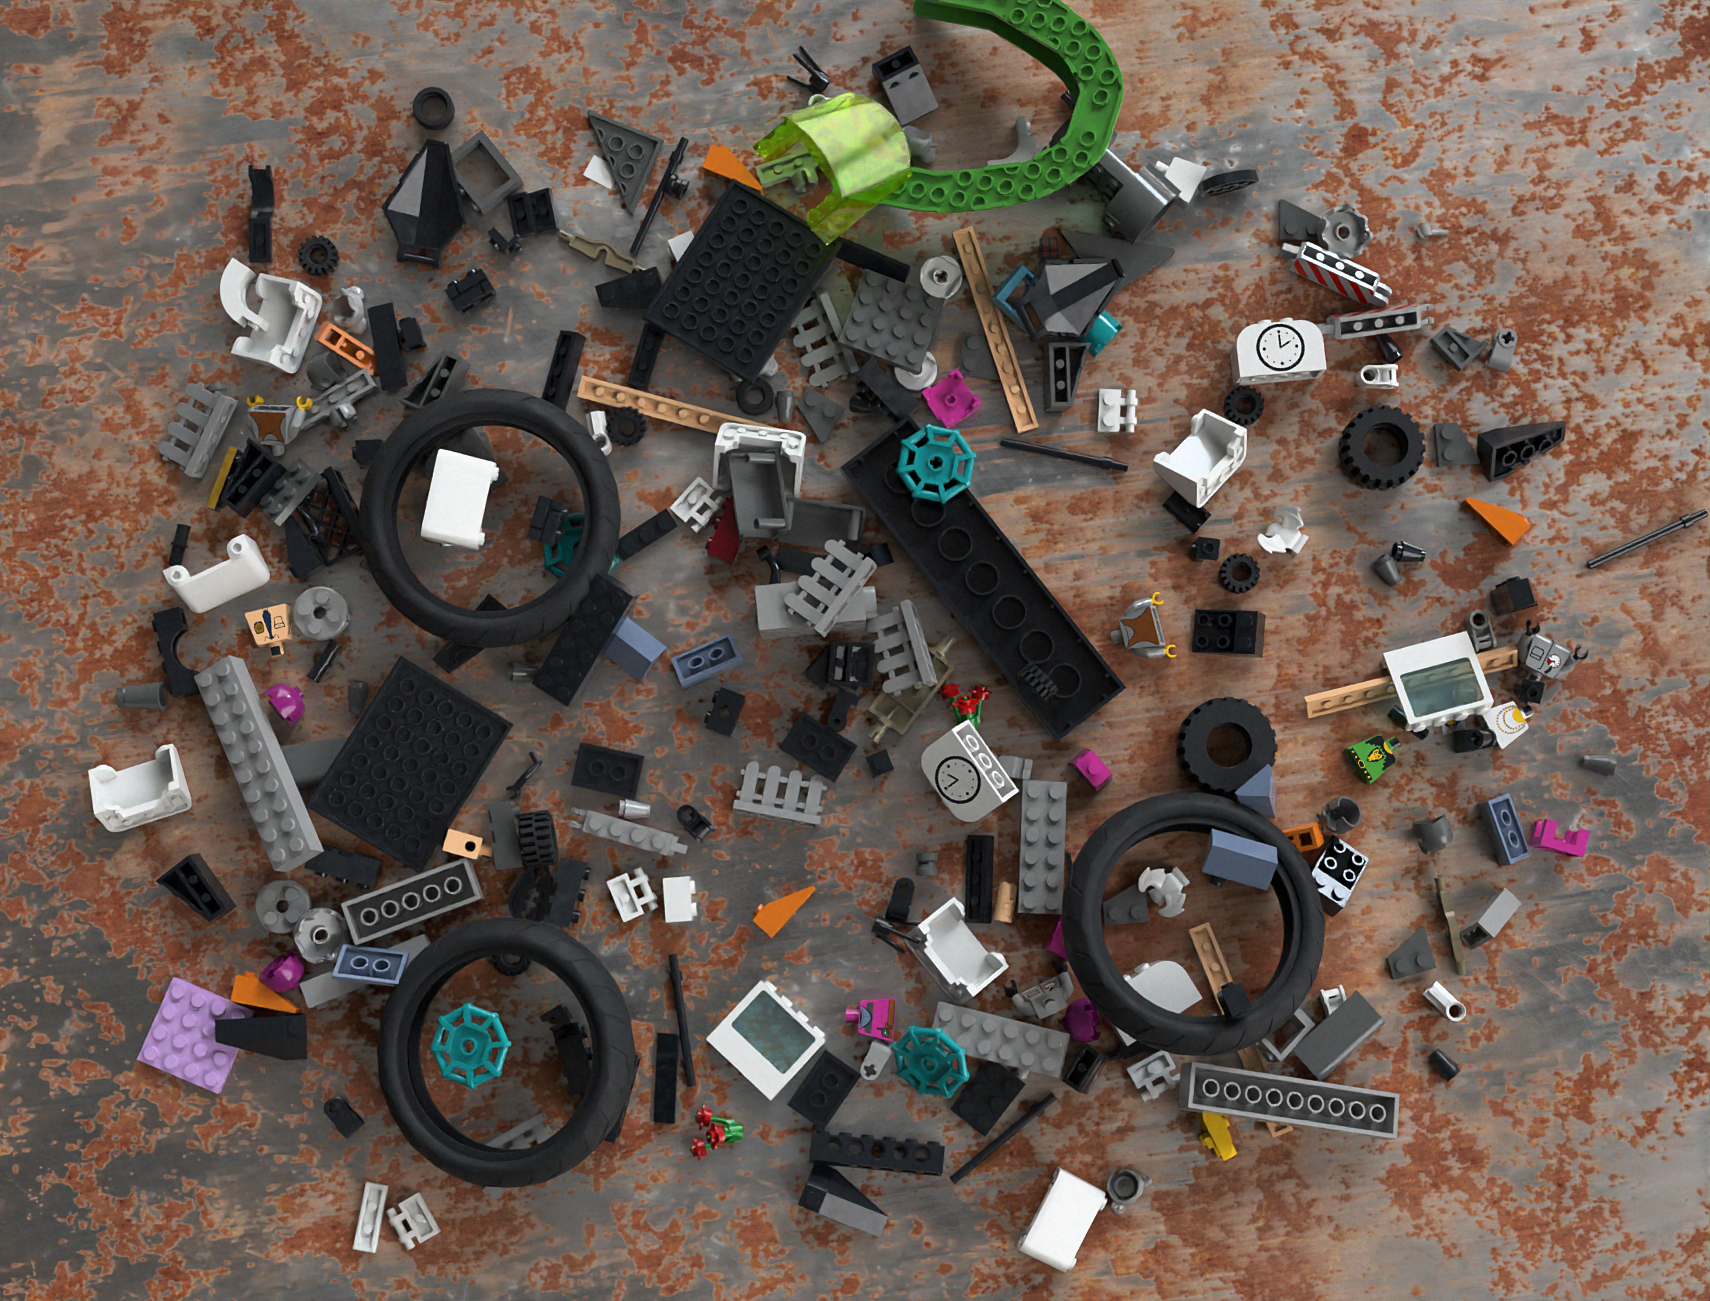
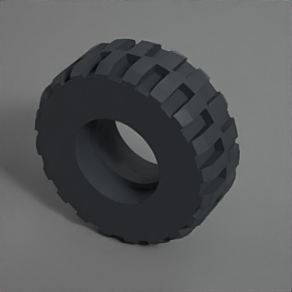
[1176,697,1278,796]

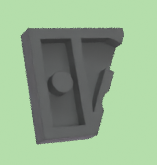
[958,332,999,382]
[1433,422,1480,468]
[1102,882,1149,925]
[1386,927,1436,980]

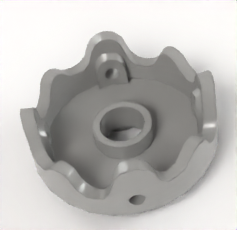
[1317,204,1373,259]
[293,586,350,642]
[255,879,313,934]
[293,907,350,964]

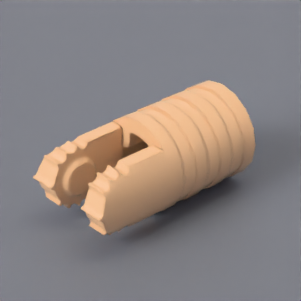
[993,881,1017,923]

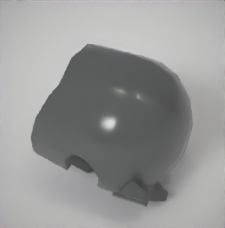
[306,350,347,391]
[1316,796,1362,834]
[1413,815,1453,855]

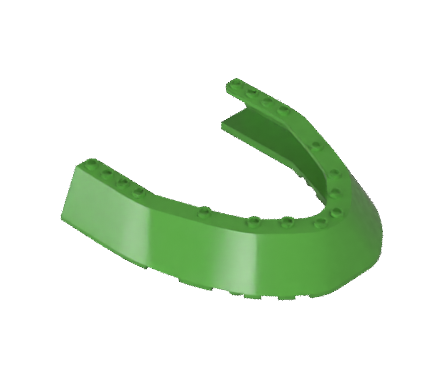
[832,0,1124,213]

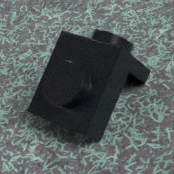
[487,227,523,257]
[1190,537,1220,563]
[1514,679,1545,704]

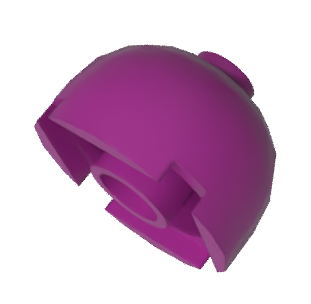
[262,683,305,727]
[259,949,304,992]
[1062,997,1101,1042]

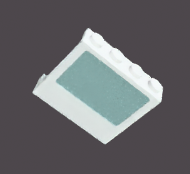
[1380,631,1494,732]
[706,980,826,1101]

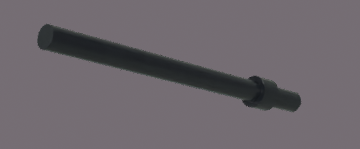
[629,137,689,256]
[1000,437,1129,472]
[1587,509,1708,569]
[668,954,696,1087]
[949,1092,1057,1184]

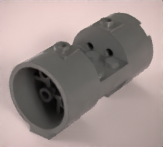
[1041,116,1181,245]

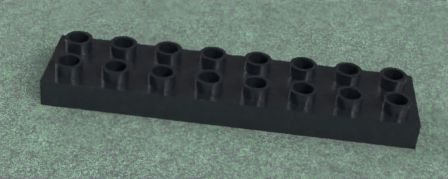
[840,415,1126,744]

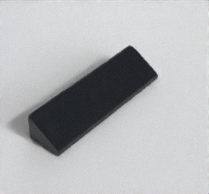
[831,233,910,283]
[367,303,408,391]
[541,330,586,411]
[776,546,855,579]
[965,835,994,924]
[654,1033,680,1124]

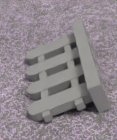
[790,292,861,389]
[158,381,238,478]
[785,539,877,638]
[866,599,938,697]
[733,761,827,829]
[482,1111,552,1199]

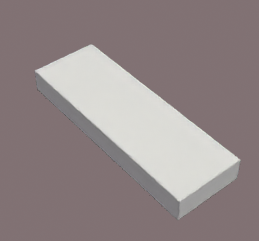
[353,1181,389,1253]

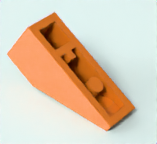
[702,144,763,195]
[313,321,378,376]
[1460,497,1531,548]
[1282,821,1324,852]
[752,886,816,938]
[230,971,301,1013]

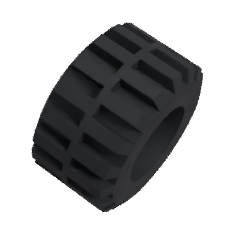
[519,810,558,868]

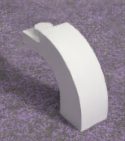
[987,115,1036,166]
[220,258,271,332]

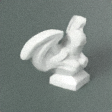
[1257,505,1309,556]
[1138,866,1190,918]

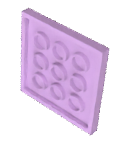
[137,977,256,1094]

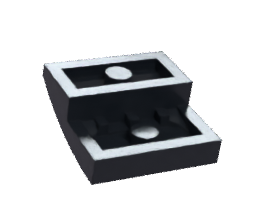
[506,187,560,238]
[827,641,875,688]

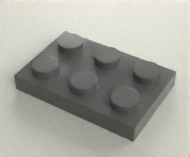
[257,457,323,527]

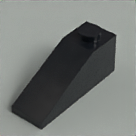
[284,514,326,582]

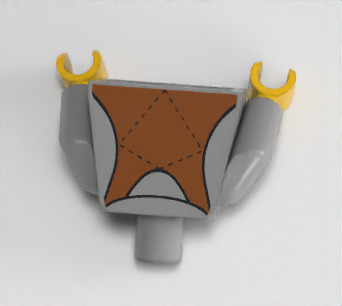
[246,395,313,456]
[1111,592,1176,658]

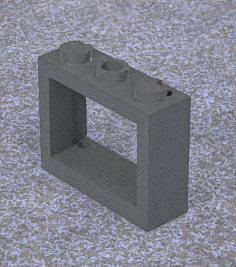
[451,130,524,215]

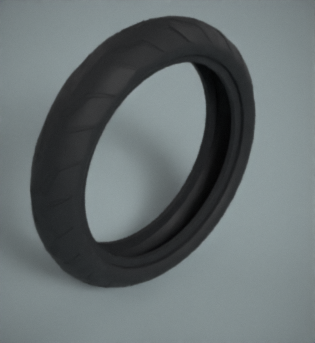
[359,388,621,648]
[1062,792,1325,1056]
[377,917,635,1188]

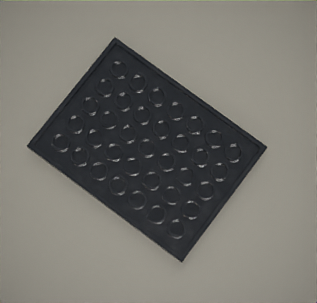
[642,178,843,386]
[305,655,514,873]

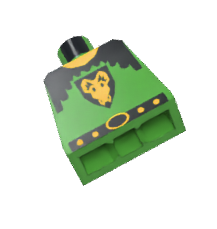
[1344,735,1401,784]

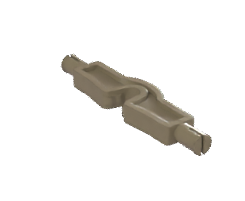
[558,230,646,275]
[1434,876,1466,975]

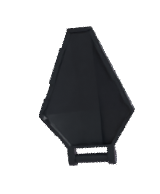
[382,139,467,269]
[1010,258,1125,343]

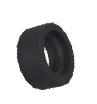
[412,87,455,131]

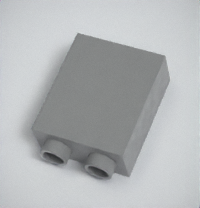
[755,576,877,640]

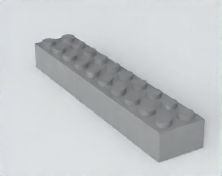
[194,655,324,872]
[1178,1062,1400,1140]

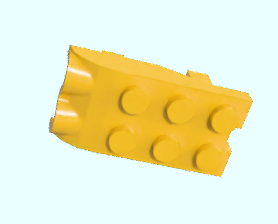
[1178,1095,1237,1161]

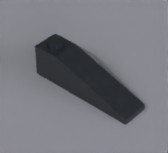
[1476,420,1566,483]
[215,1014,307,1060]
[798,1164,888,1238]

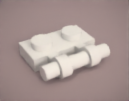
[1097,389,1138,434]
[670,476,725,533]
[607,867,658,922]
[1126,1050,1181,1102]
[386,1192,441,1251]

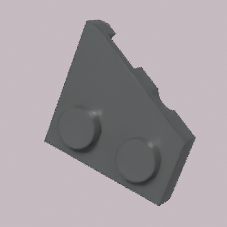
[1279,199,1321,242]
[1429,325,1489,372]
[797,387,845,445]

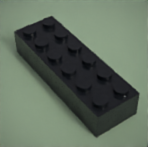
[531,573,640,707]

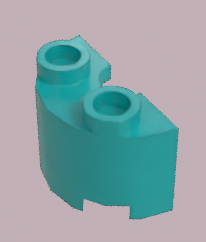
[1076,309,1123,358]

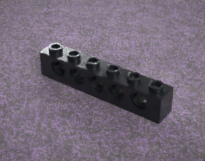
[809,1130,945,1177]

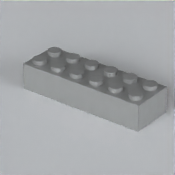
[1016,780,1067,915]
[341,857,485,946]
[930,1001,1070,1078]

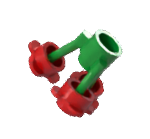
[937,682,993,731]
[690,1104,743,1161]

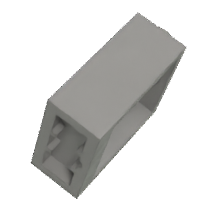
[1253,1008,1315,1063]

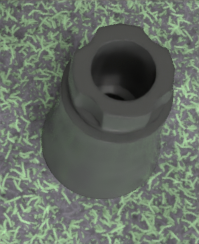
[115,681,168,711]

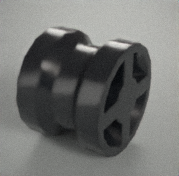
[665,173,690,200]

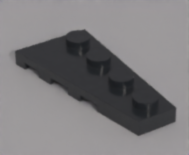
[432,594,507,674]

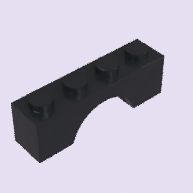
[152,607,201,699]

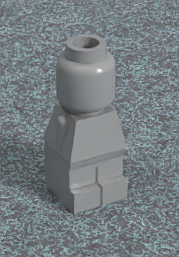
[993,754,1033,781]

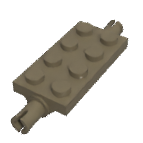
[866,632,957,744]

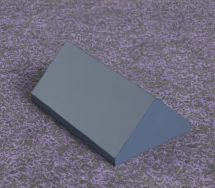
[604,617,667,682]
[671,633,744,689]
[1234,764,1277,819]
[1477,793,1531,866]
[1201,829,1278,891]
[332,944,409,987]

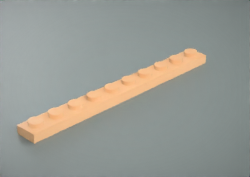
[952,226,1039,434]
[577,375,784,434]
[1304,645,1518,718]
[1188,922,1293,1138]

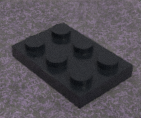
[779,711,858,783]
[571,742,645,799]
[787,1049,861,1130]
[950,1060,1026,1137]

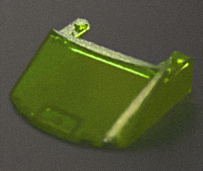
[753,92,912,245]

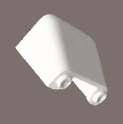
[231,273,322,374]
[1152,409,1247,508]
[712,423,806,498]
[421,449,499,550]
[163,534,270,613]
[88,743,192,832]
[904,897,1009,1005]
[1016,1166,1108,1273]

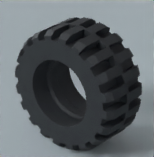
[1338,405,1426,491]

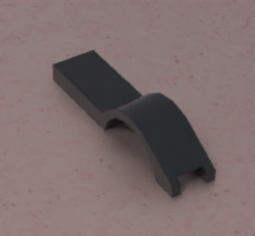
[249,165,275,263]

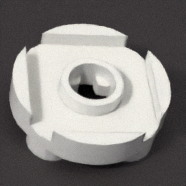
[920,256,962,300]
[894,351,937,392]

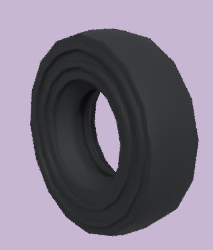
[736,377,774,416]

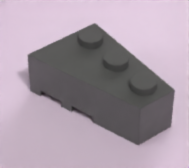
[1043,342,1091,412]
[398,350,470,411]
[484,800,525,871]

